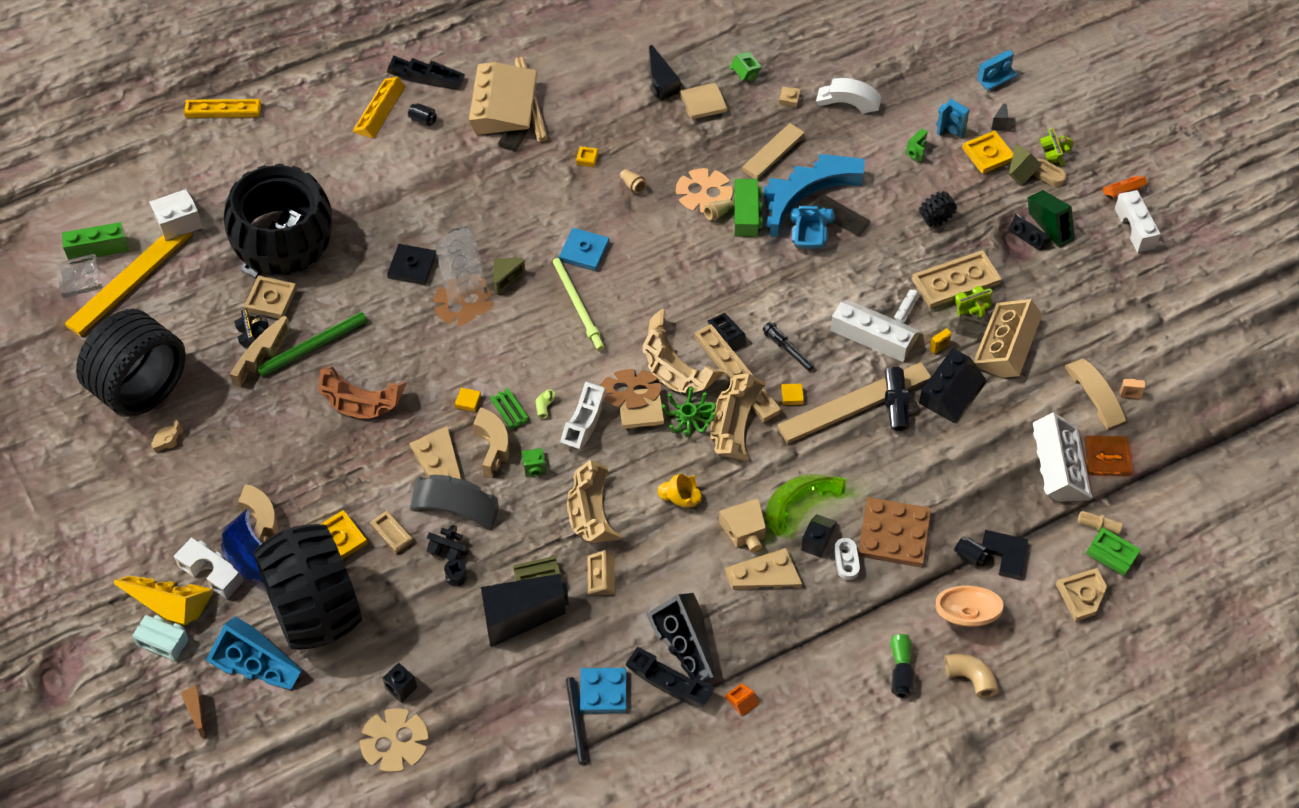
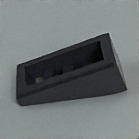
[708,312,747,351]

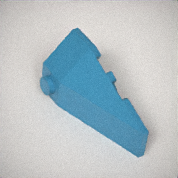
[206,616,302,690]

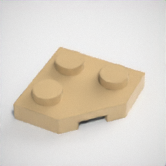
[1056,568,1107,622]

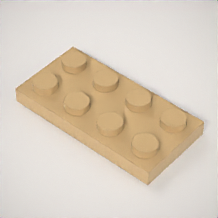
[912,250,1002,309]

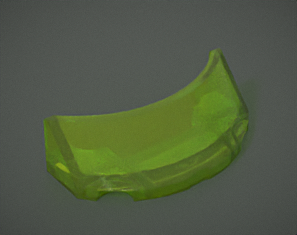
[764,474,846,537]

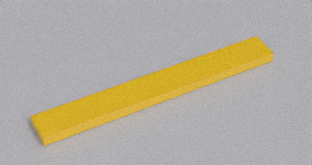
[65,232,193,337]

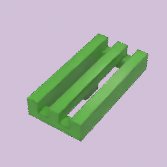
[490,388,528,430]

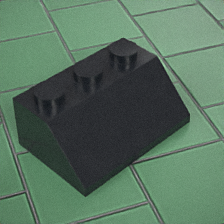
[919,348,986,423]

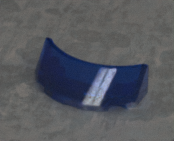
[221,508,265,587]

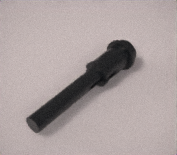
[762,322,814,371]

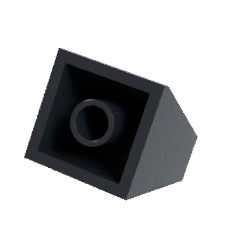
[481,574,569,647]

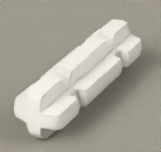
[894,290,920,323]

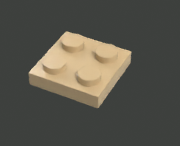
[244,276,297,319]

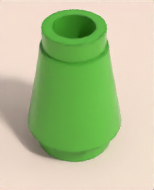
[890,634,912,664]

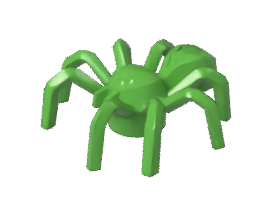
[661,387,715,438]

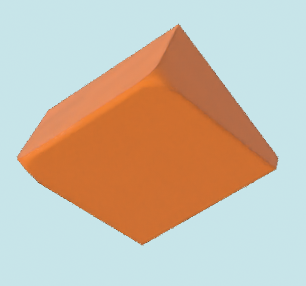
[725,683,759,716]

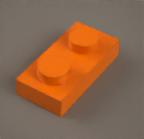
[1103,176,1147,198]

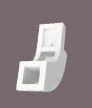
[816,78,882,114]
[560,381,607,449]

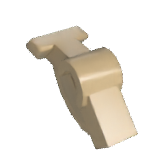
[151,419,183,453]

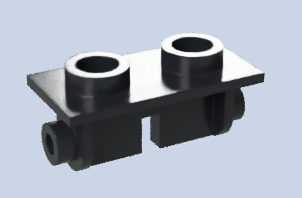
[1008,214,1050,251]

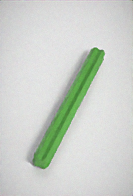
[257,312,367,377]

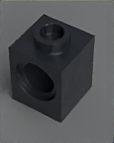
[382,662,417,703]

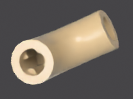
[944,654,999,698]

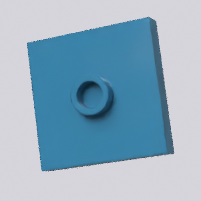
[559,228,609,271]

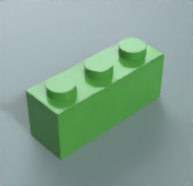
[734,179,762,237]
[62,222,128,262]

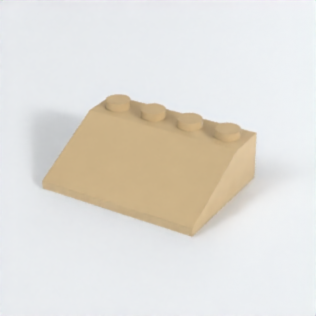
[469,62,537,135]

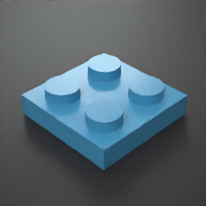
[580,668,626,714]

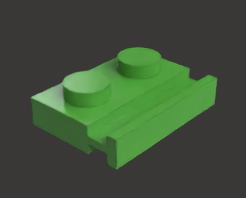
[1086,527,1141,576]

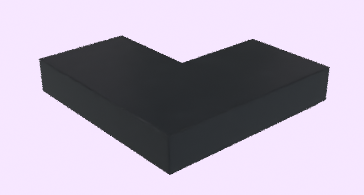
[982,530,1028,580]

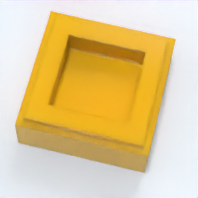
[576,146,599,167]
[929,328,952,354]
[781,383,804,405]
[455,388,481,412]

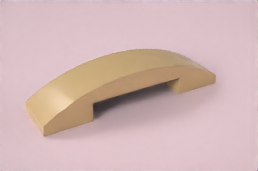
[1065,359,1126,430]

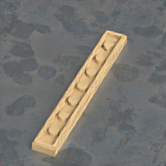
[777,362,931,444]

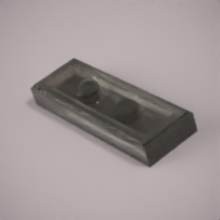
[811,193,870,237]

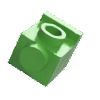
[729,51,762,82]

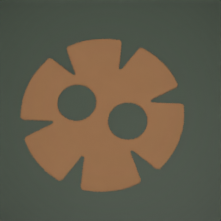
[433,278,492,326]
[600,369,661,408]

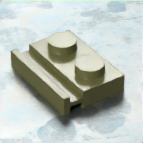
[513,556,562,581]

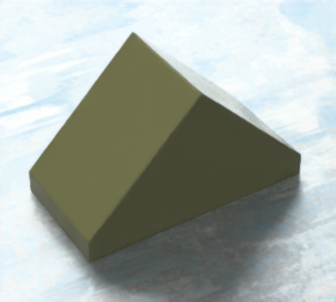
[1009,144,1042,186]
[493,258,526,295]

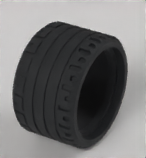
[76,309,186,417]

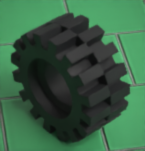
[919,191,957,227]

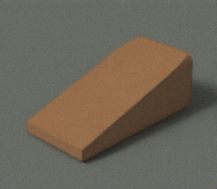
[181,685,206,738]

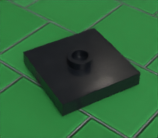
[387,244,437,285]

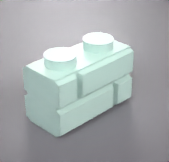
[132,615,189,661]

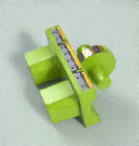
[1040,128,1074,166]
[955,286,993,317]

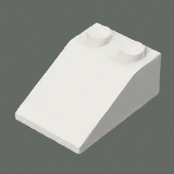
[149,189,203,241]

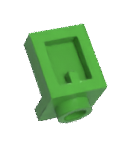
[906,128,928,162]
[522,448,546,477]

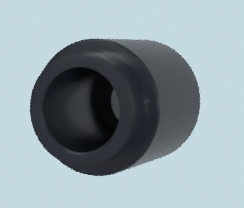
[408,103,437,127]
[954,536,988,566]
[891,663,915,699]

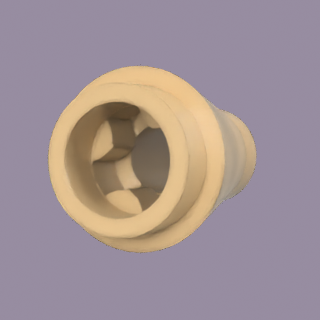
[620,169,647,194]
[704,199,733,221]

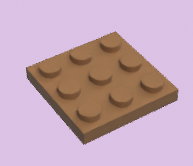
[858,497,931,568]

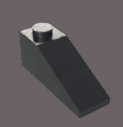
[649,45,681,101]

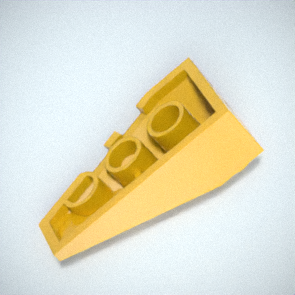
[114,576,213,626]

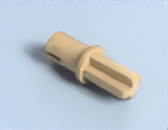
[1078,511,1122,535]

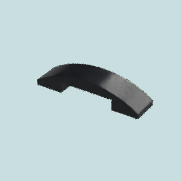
[626,646,715,707]

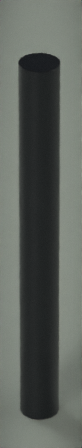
[566,677,588,765]

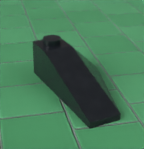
[647,593,716,682]

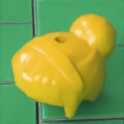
[657,473,702,508]

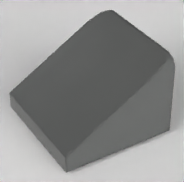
[991,104,1008,130]

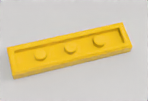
[184,99,261,118]

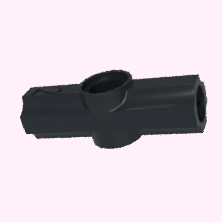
[885,367,910,431]

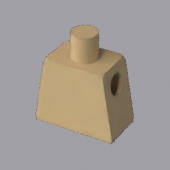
[719,498,766,552]

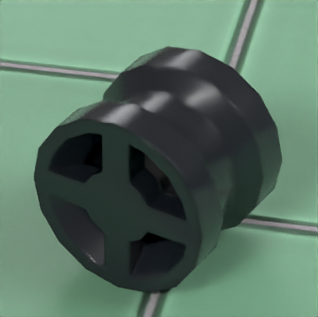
[444,559,467,586]

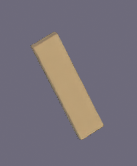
[742,123,805,179]

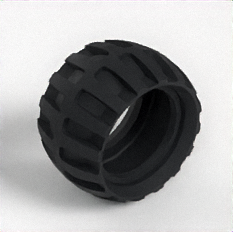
[224,164,333,275]
[254,524,362,650]

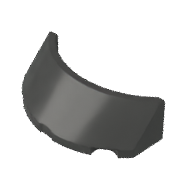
[410,475,499,530]

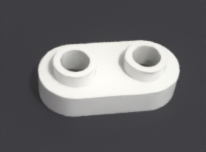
[834,538,860,580]

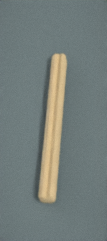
[515,56,547,143]

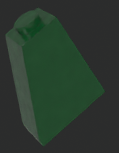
[1027,190,1075,247]

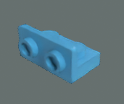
[977,50,1017,91]
[936,99,970,138]

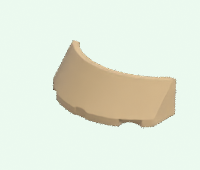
[642,329,724,393]
[710,374,766,461]
[567,460,622,543]

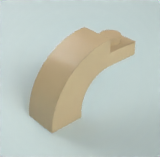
[473,407,509,478]
[238,484,278,554]

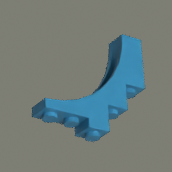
[763,154,865,237]

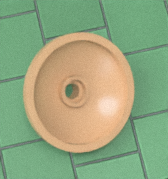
[935,586,1003,627]

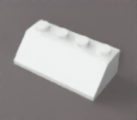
[830,300,921,362]
[1033,412,1093,502]

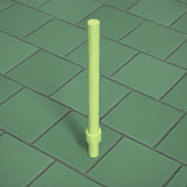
[553,258,605,351]

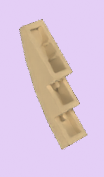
[230,316,290,388]

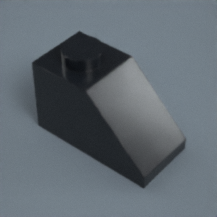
[801,514,837,558]

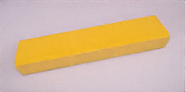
[353,77,405,138]

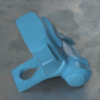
[790,206,835,249]

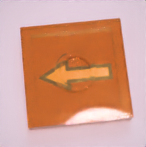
[1084,435,1132,476]

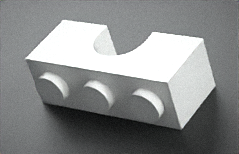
[1115,190,1161,253]
[174,537,244,600]

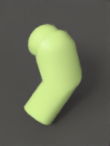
[535,389,555,419]

